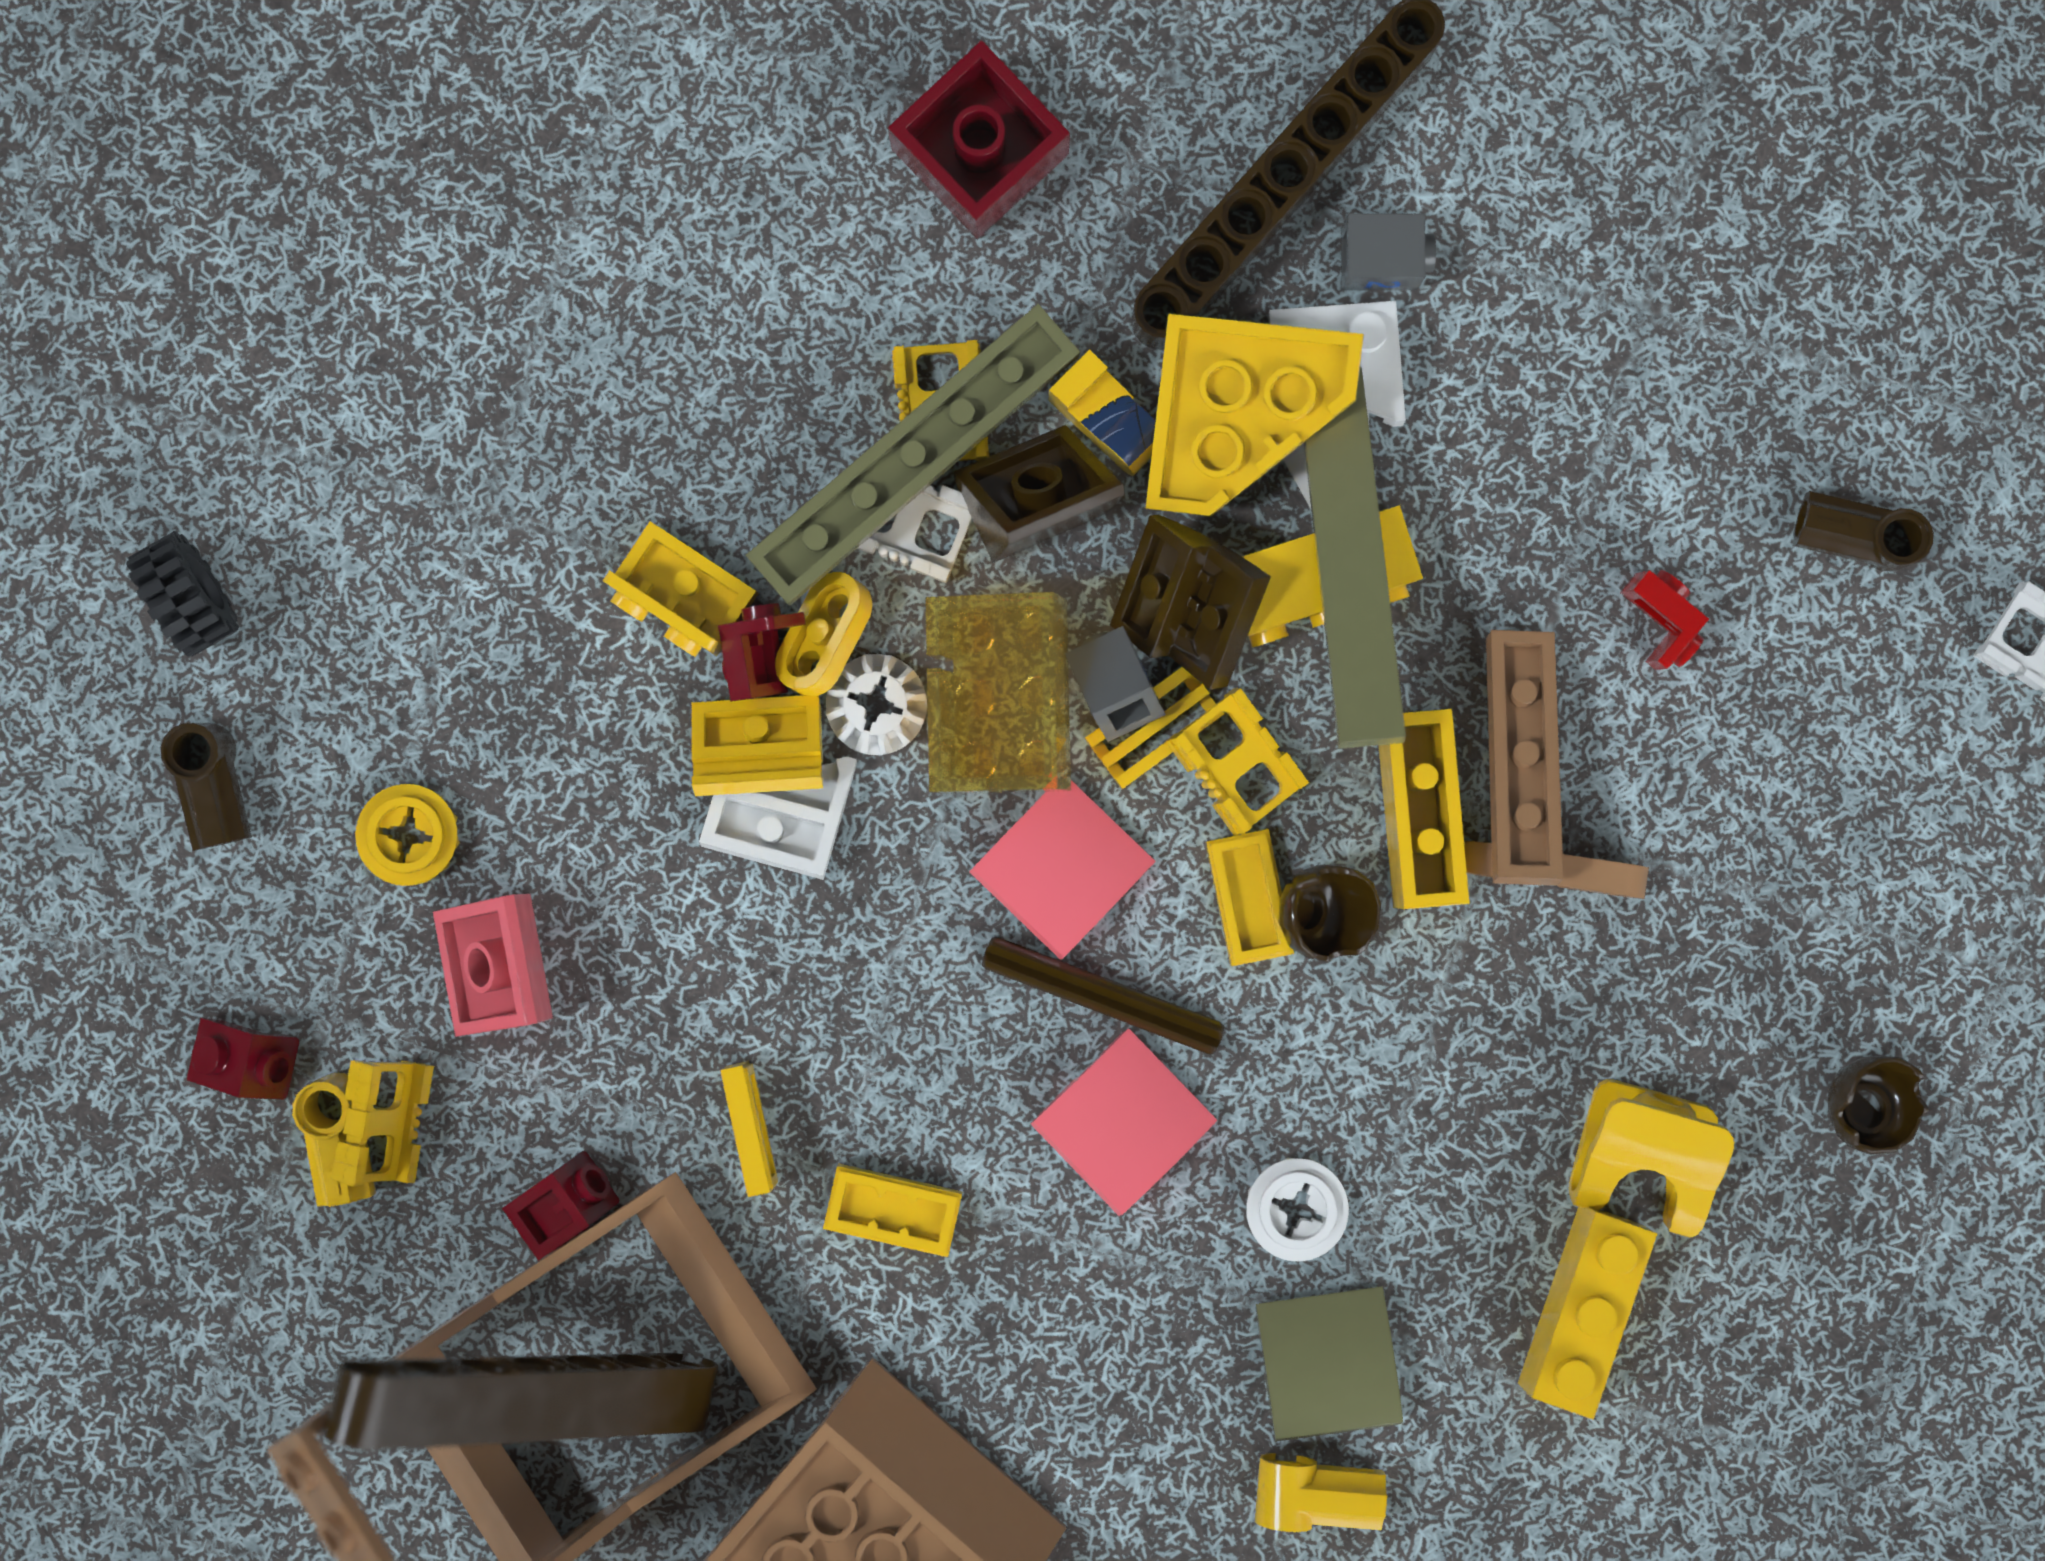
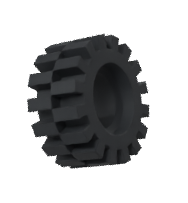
[126,531,239,657]

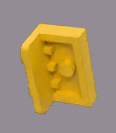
[602,521,759,658]

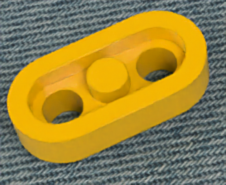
[775,572,872,696]

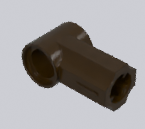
[1792,491,1934,572]
[161,723,252,851]

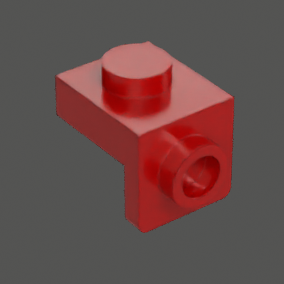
[1620,570,1709,670]

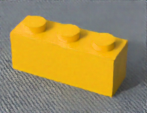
[1242,505,1423,648]
[1379,709,1470,909]
[1518,1207,1657,1420]

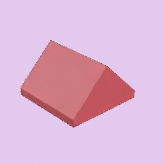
[433,894,553,1037]

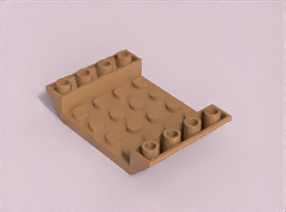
[703,1357,1066,1561]

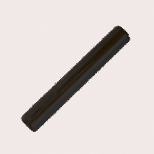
[982,937,1225,1055]

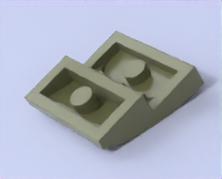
[1255,1286,1403,1442]

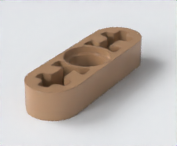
[1464,841,1649,899]

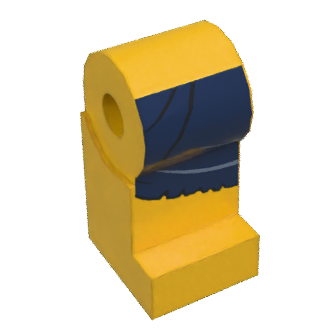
[1048,349,1156,476]

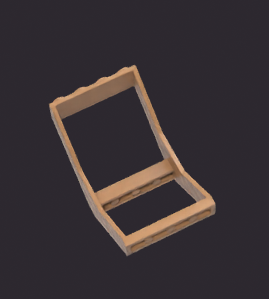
[266,1172,817,1561]

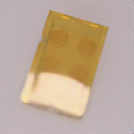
[925,592,1071,794]

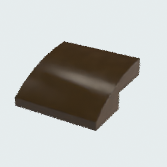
[1110,514,1271,690]

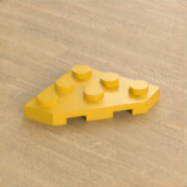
[1145,314,1364,516]

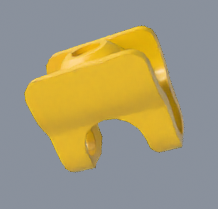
[1569,1079,1734,1238]

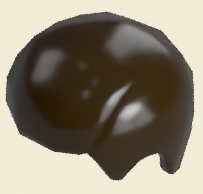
[1278,865,1381,962]
[1827,1056,1929,1155]

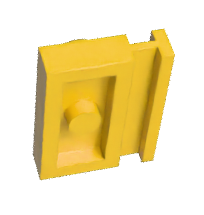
[692,695,823,796]

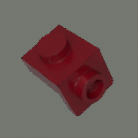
[718,603,806,702]
[186,1018,300,1100]

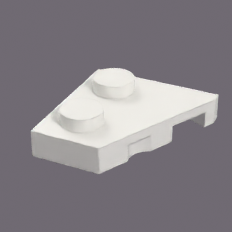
[1268,301,1406,427]
[699,757,857,880]

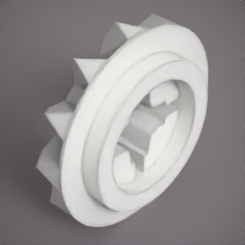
[826,654,927,755]
[1246,1158,1349,1261]

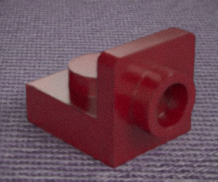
[502,1151,620,1261]

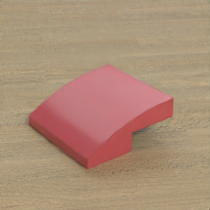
[969,774,1156,960]
[1030,1028,1217,1216]

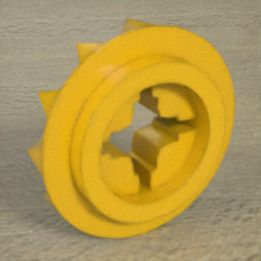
[355,784,460,886]

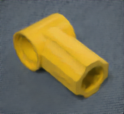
[292,1073,376,1207]
[1255,1453,1387,1532]

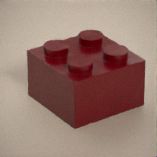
[888,40,1070,240]

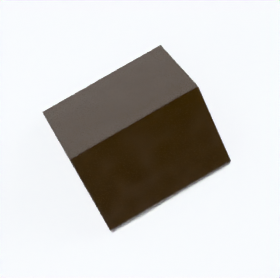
[953,425,1125,563]

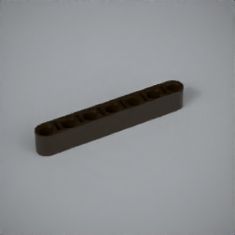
[1131,0,1445,350]
[324,1353,718,1450]

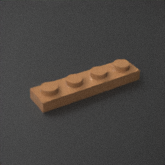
[1486,630,1563,886]

